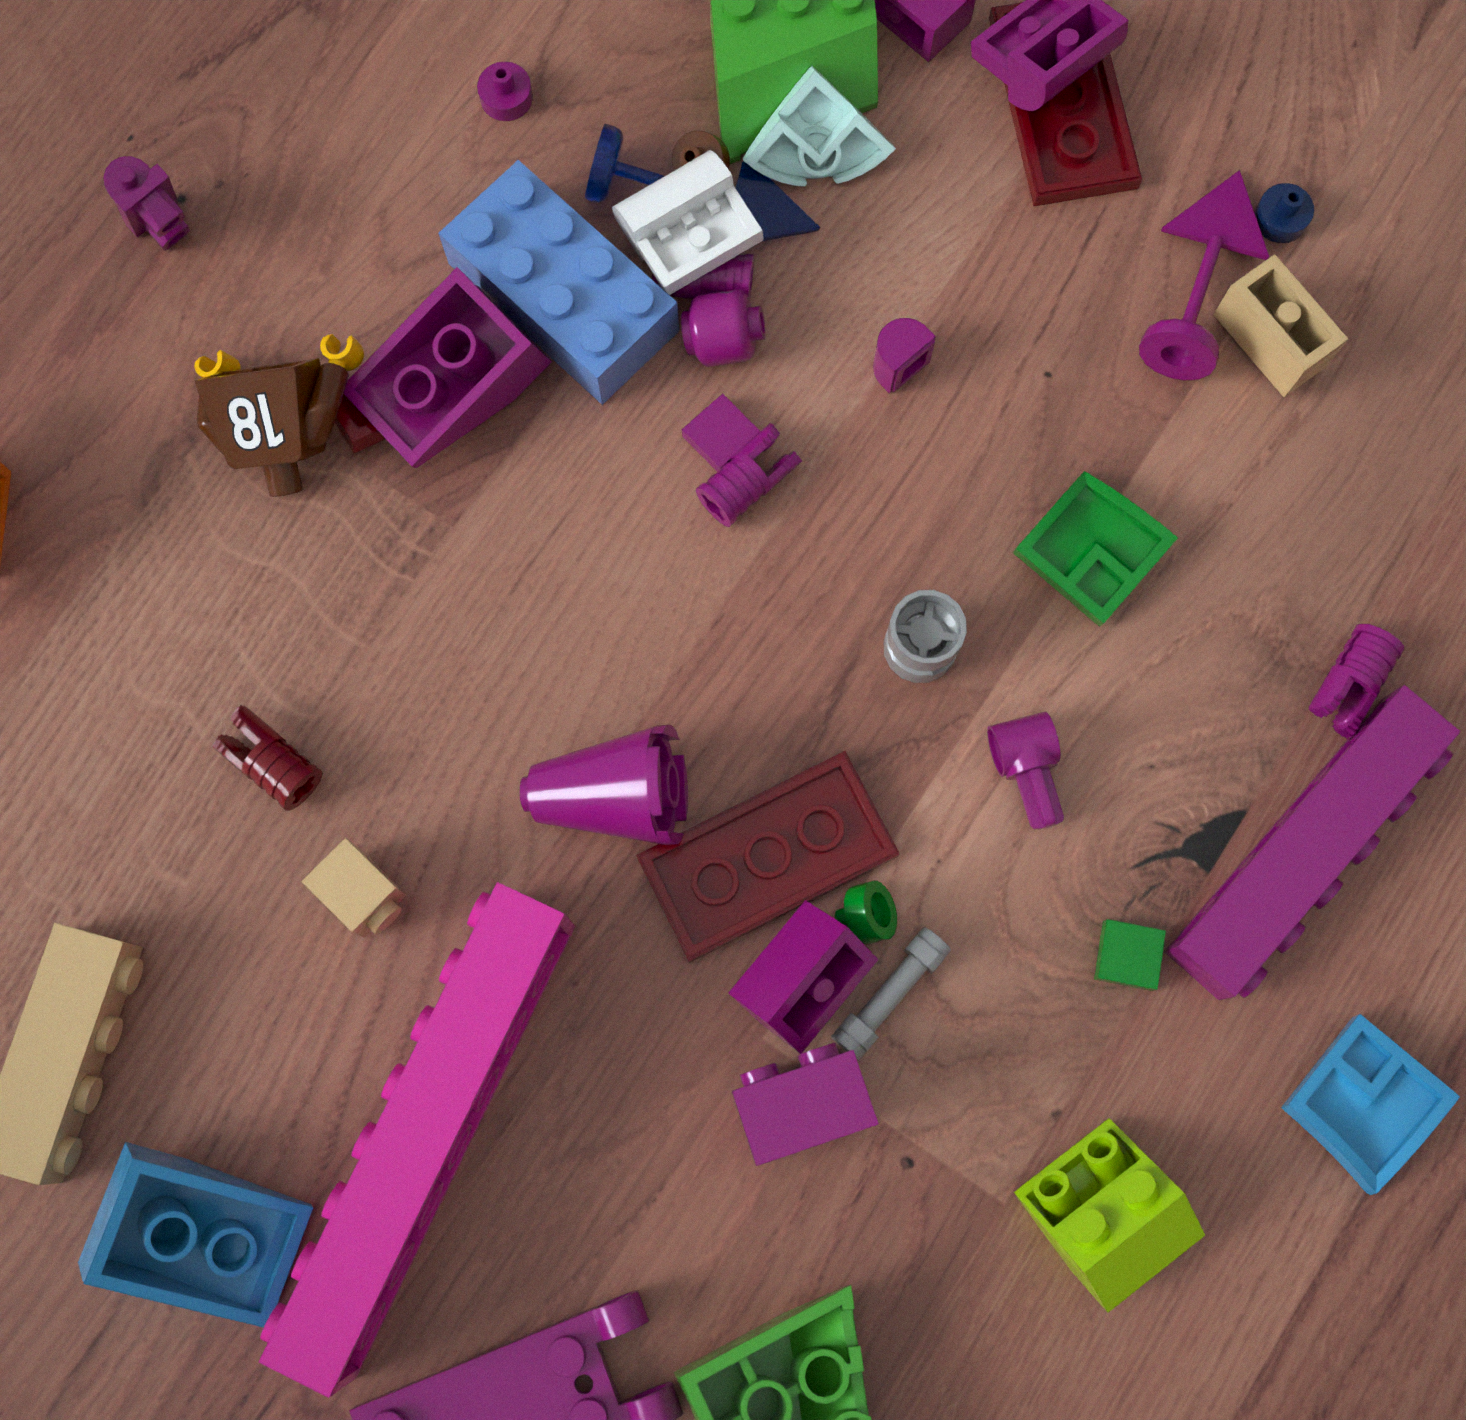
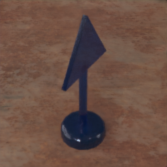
[585,123,820,242]

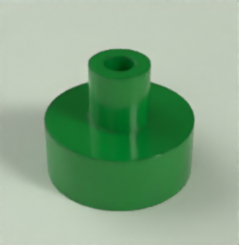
[835,880,897,944]

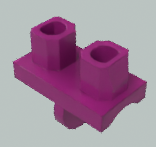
[103,156,190,251]

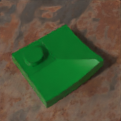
[1013,471,1178,627]

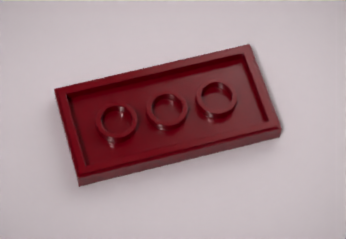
[989,2,1142,207]
[636,751,900,963]

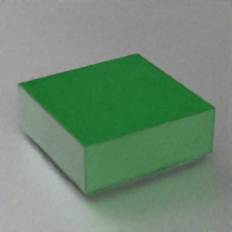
[1094,919,1166,991]

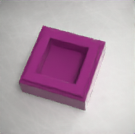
[682,393,760,472]

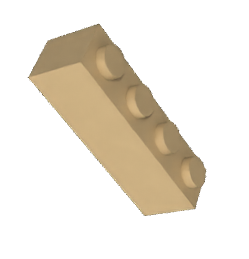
[0,923,143,1185]

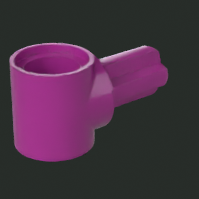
[987,711,1064,830]

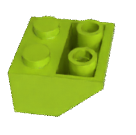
[1014,1118,1205,1313]

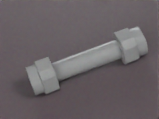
[831,927,951,1061]

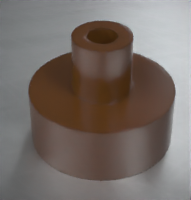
[672,130,730,171]

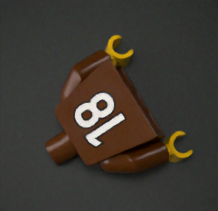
[194,334,364,497]

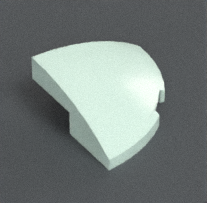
[743,66,896,187]

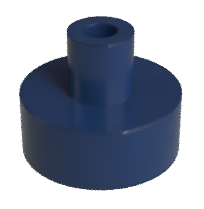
[1254,183,1314,243]

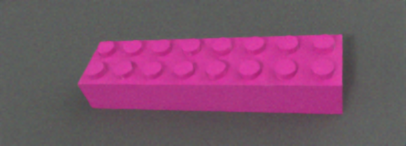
[259,882,575,1398]

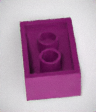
[344,267,552,469]

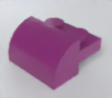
[971,0,1129,111]

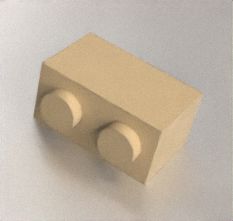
[1213,254,1348,397]

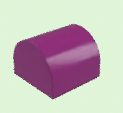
[873,318,936,394]

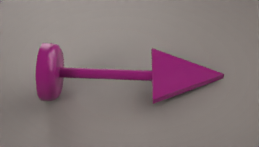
[1139,170,1269,380]

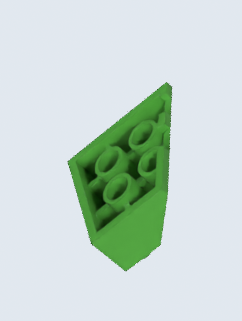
[710,0,878,164]
[674,1285,872,1420]

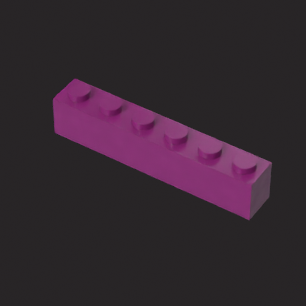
[1164,685,1461,1000]

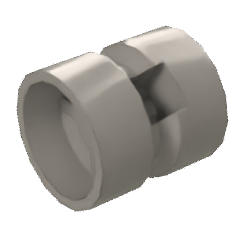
[883,590,967,683]

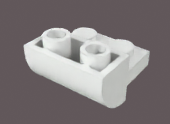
[612,150,764,295]

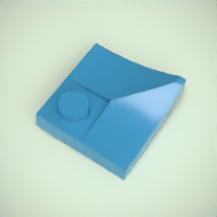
[1281,1014,1460,1195]

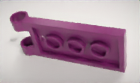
[349,1290,684,1420]

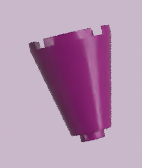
[520,724,688,845]

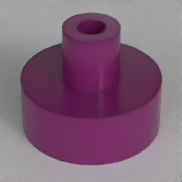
[477,62,533,121]

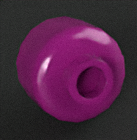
[681,289,766,367]

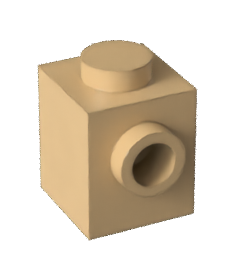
[301,838,407,938]

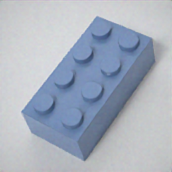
[438,160,679,405]

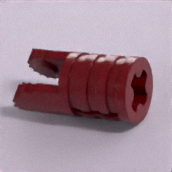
[212,705,323,811]

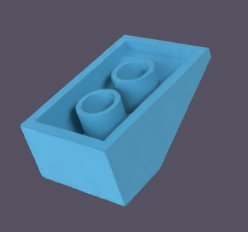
[78,1142,313,1328]

